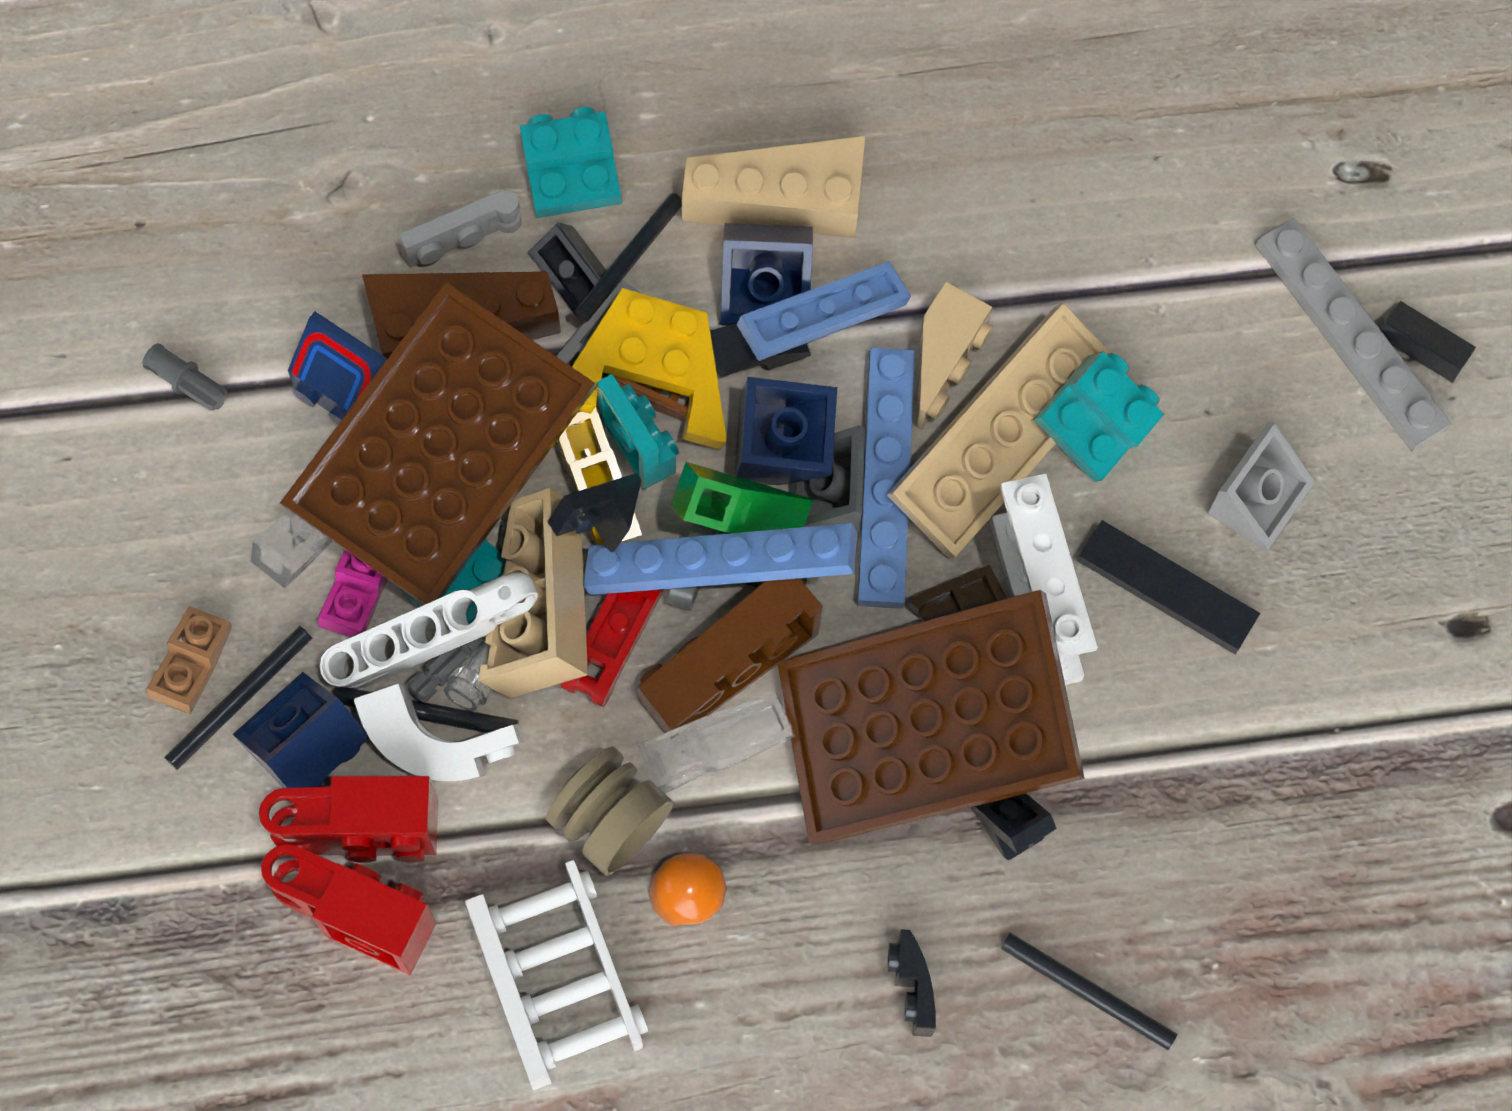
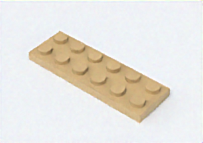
[887,303,1110,559]

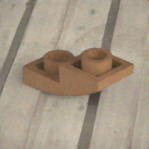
[146,606,232,714]

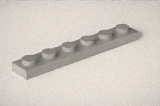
[1255,218,1452,452]

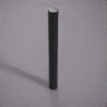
[575,193,682,321]
[164,626,313,770]
[333,686,519,733]
[1001,932,1178,1050]

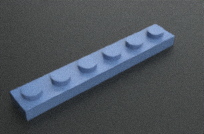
[858,348,915,609]
[583,523,857,595]

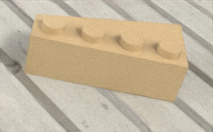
[682,136,866,238]
[478,488,588,699]

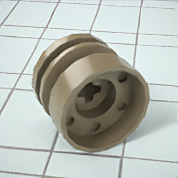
[545,746,674,876]

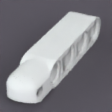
[320,572,538,689]

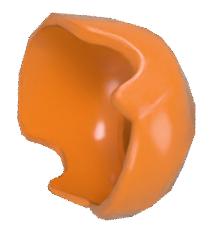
[649,853,727,926]

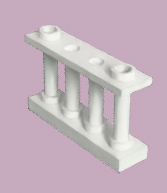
[989,474,1098,685]
[465,860,648,1091]

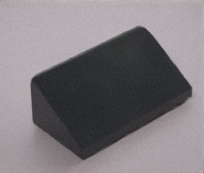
[528,222,607,317]
[1380,301,1476,383]

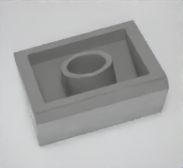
[1208,422,1315,550]

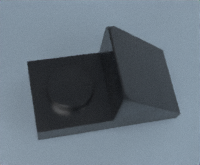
[547,473,642,552]
[971,793,1057,860]

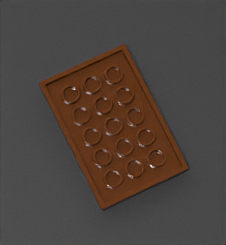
[280,282,596,605]
[777,590,1085,845]

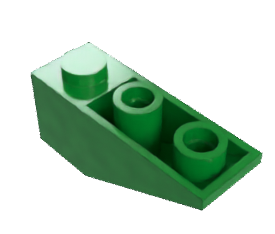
[671,462,813,533]

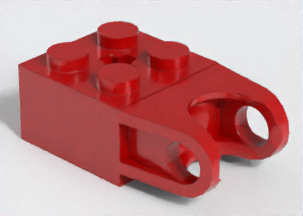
[259,776,438,863]
[261,844,436,976]

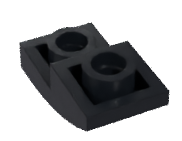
[710,323,812,377]
[887,929,936,1037]

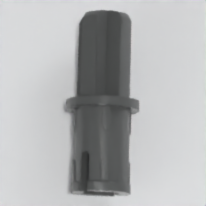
[142,343,228,410]

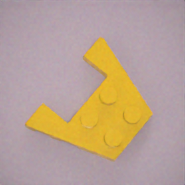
[572,288,727,450]

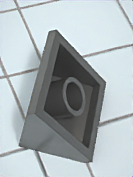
[790,425,865,536]

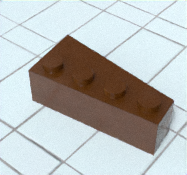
[362,271,561,359]
[637,578,823,742]

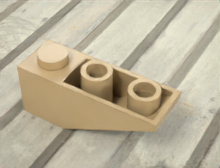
[916,282,994,429]

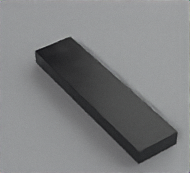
[1077,520,1261,655]

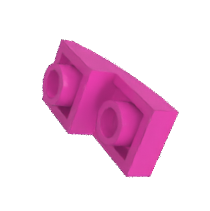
[318,550,387,637]

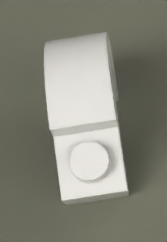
[354,683,524,781]

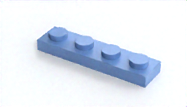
[737,261,911,361]

